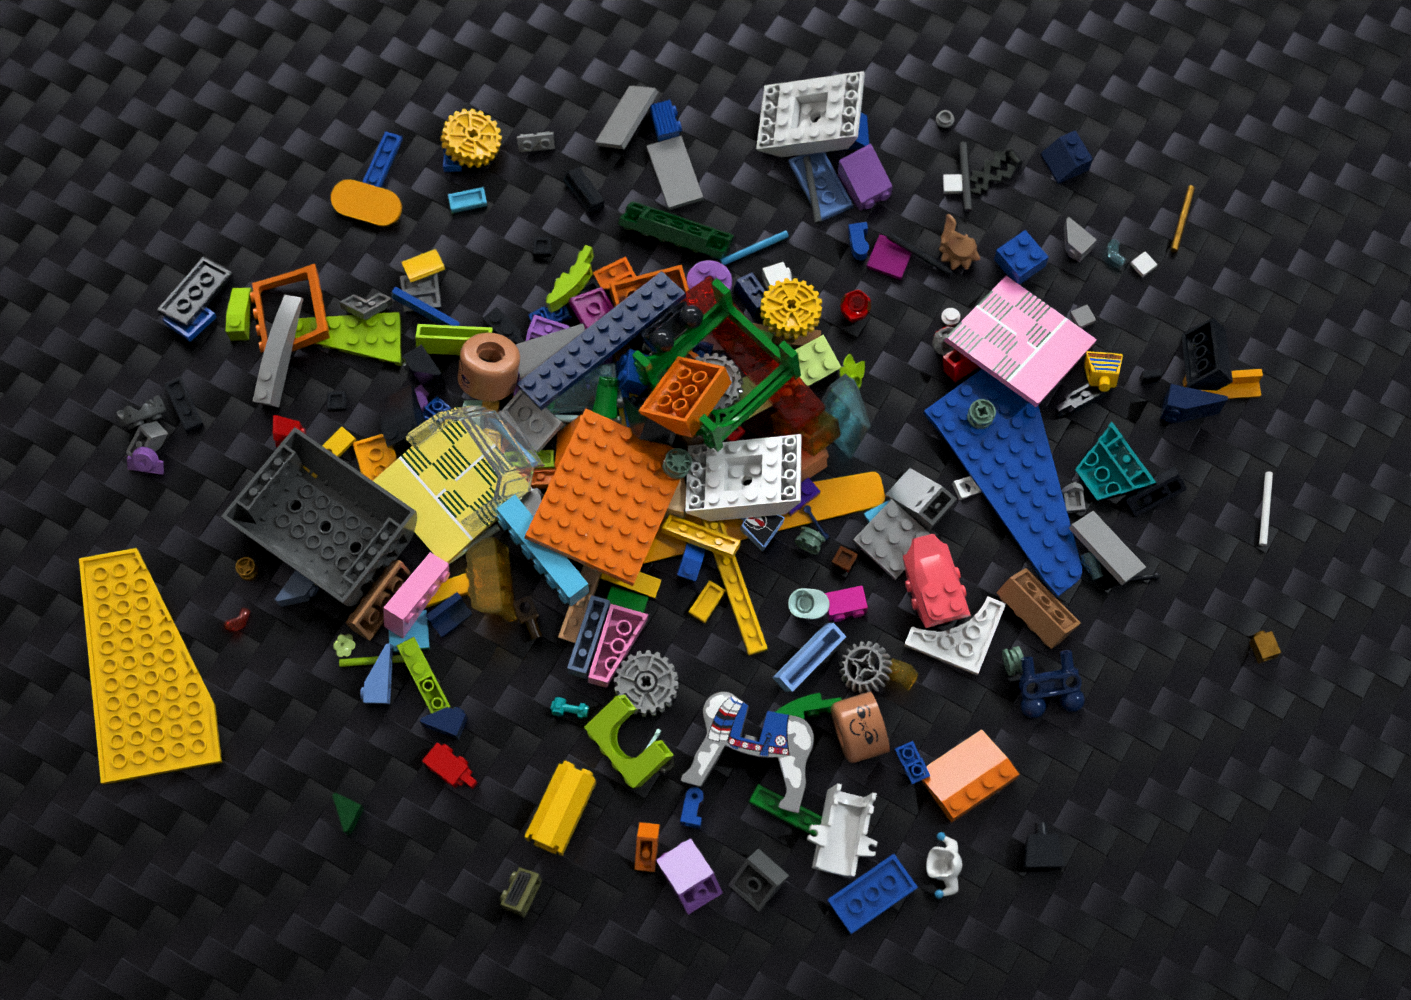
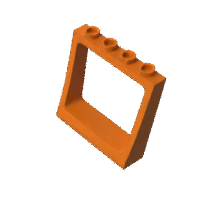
[250,264,330,353]

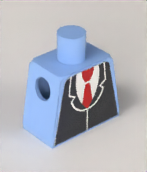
[740,515,785,551]

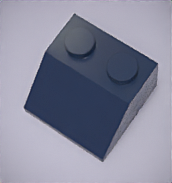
[1040,130,1093,184]

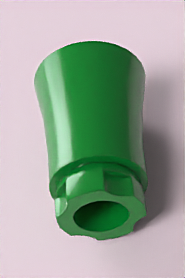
[592,376,618,418]

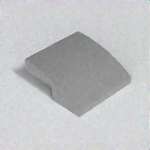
[400,273,441,312]

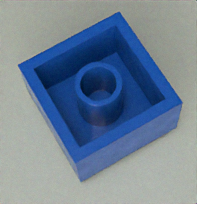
[994,230,1049,285]

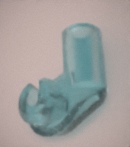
[1107,239,1127,266]

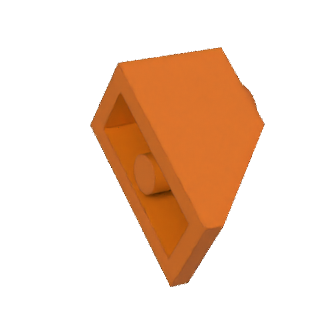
[635,822,660,872]

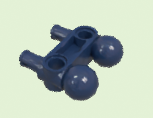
[1019,650,1085,719]

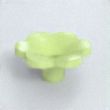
[333,634,355,657]

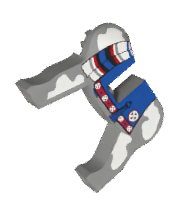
[681,692,814,813]

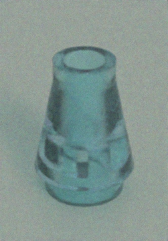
[1080,552,1104,580]

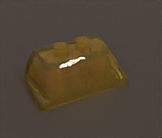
[466,537,516,622]

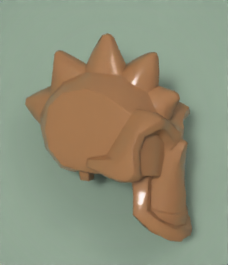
[939,214,980,270]

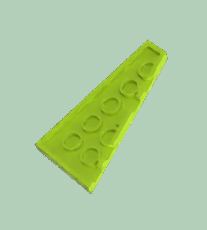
[294,312,402,366]

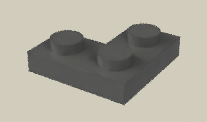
[340,293,393,320]

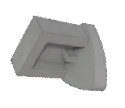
[1061,482,1086,513]

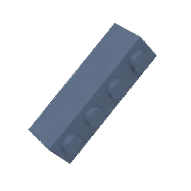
[567,595,610,679]

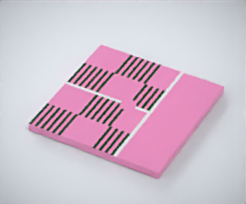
[944,276,1097,407]

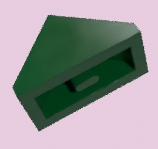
[332,793,364,836]

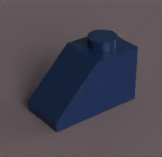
[420,707,468,740]

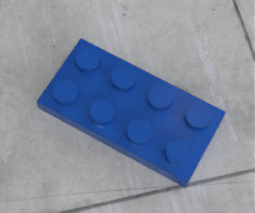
[827,854,918,934]

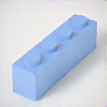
[772,622,846,692]

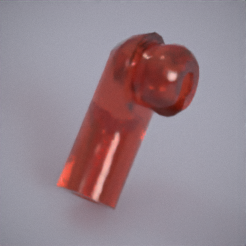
[224,608,251,631]

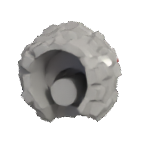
[932,327,954,356]

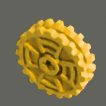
[441,109,502,168]
[760,278,822,340]

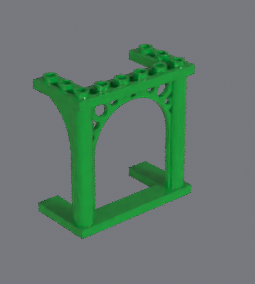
[632,278,801,452]

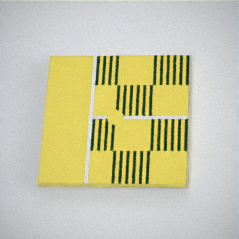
[373,406,531,563]

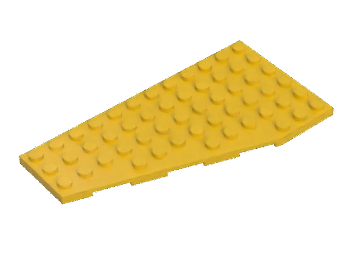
[79,548,222,785]

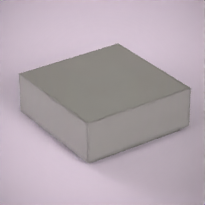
[1070,305,1096,328]

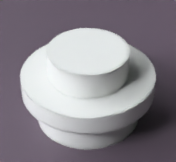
[941,308,960,326]

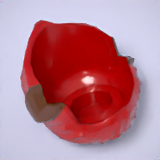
[840,289,871,323]

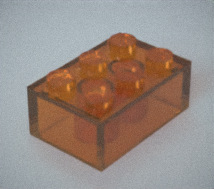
[771,396,841,457]

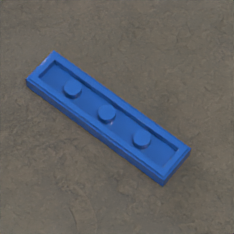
[362,131,403,188]
[392,287,460,326]

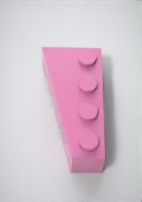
[384,552,450,638]
[588,604,648,688]

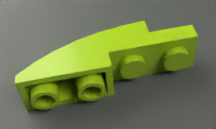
[546,245,594,312]
[396,637,450,714]

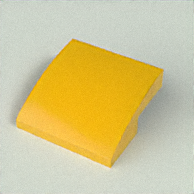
[401,249,445,283]

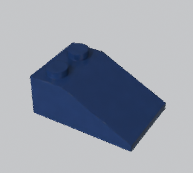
[1160,384,1228,423]

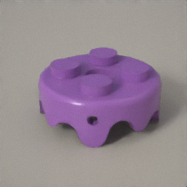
[686,260,732,307]

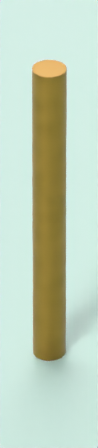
[1171,185,1195,252]

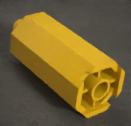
[525,761,596,856]

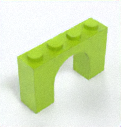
[585,694,674,788]

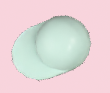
[788,588,830,619]

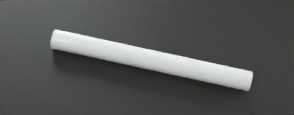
[1259,472,1273,546]

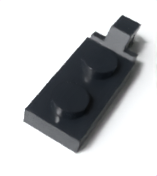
[483,306,525,344]
[1055,383,1106,418]

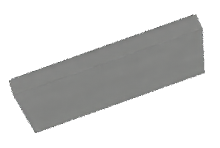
[595,86,658,149]
[647,136,703,210]
[515,324,585,380]
[1069,511,1146,585]

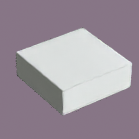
[943,174,963,194]
[1130,252,1157,278]

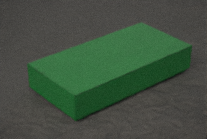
[607,586,649,613]

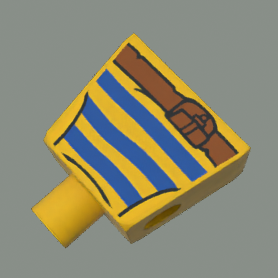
[1084,351,1123,392]

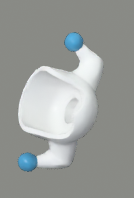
[926,832,962,899]

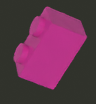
[824,586,868,622]

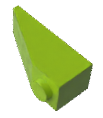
[225,288,251,340]

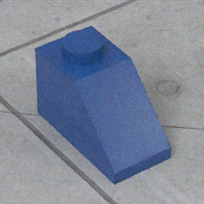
[676,542,705,581]

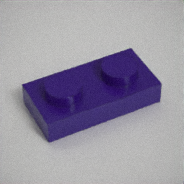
[788,477,821,516]

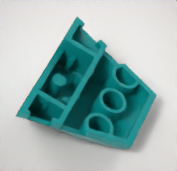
[1075,422,1156,501]

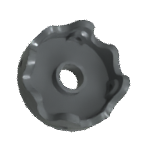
[117,395,166,430]

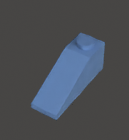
[360,644,393,704]

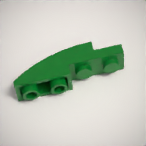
[776,693,842,720]

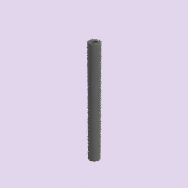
[959,142,972,212]
[803,156,822,224]

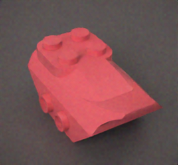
[903,534,971,628]

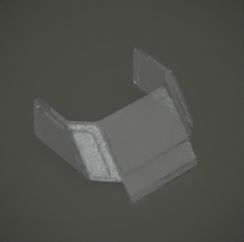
[406,405,545,531]

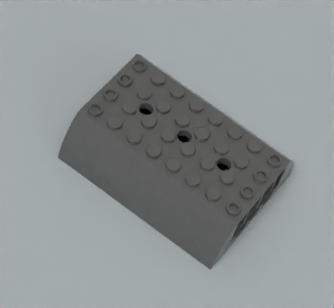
[221,427,417,606]

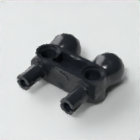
[639,302,704,353]

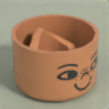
[458,333,520,401]
[831,692,890,763]

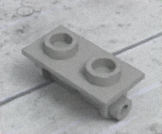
[517,131,555,153]

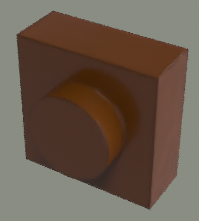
[831,546,858,573]

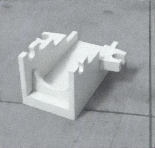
[807,784,877,878]

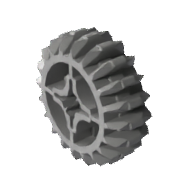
[839,641,892,694]

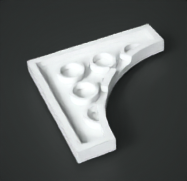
[904,597,1006,676]

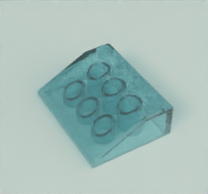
[812,373,871,459]

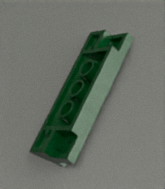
[618,201,734,259]

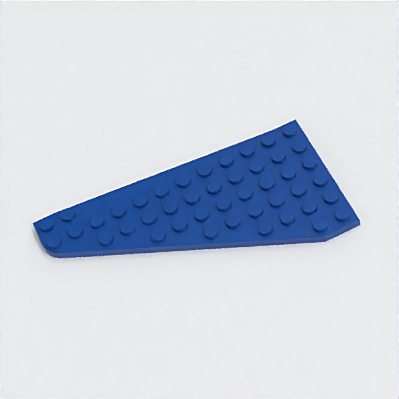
[923,369,1082,598]

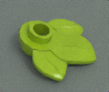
[839,354,865,392]

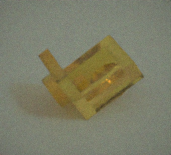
[886,658,918,690]

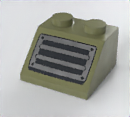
[500,868,542,918]

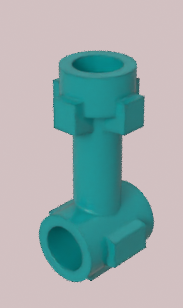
[551,697,589,719]

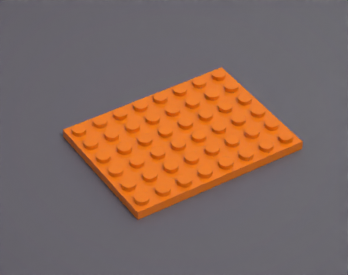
[524,408,691,586]

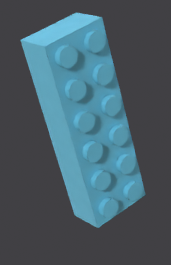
[496,495,589,607]

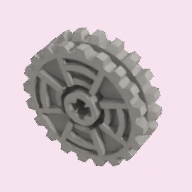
[695,353,743,417]
[614,650,679,717]

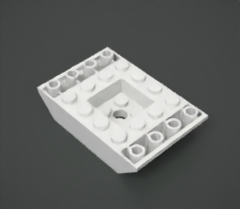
[756,71,865,157]
[685,434,802,521]

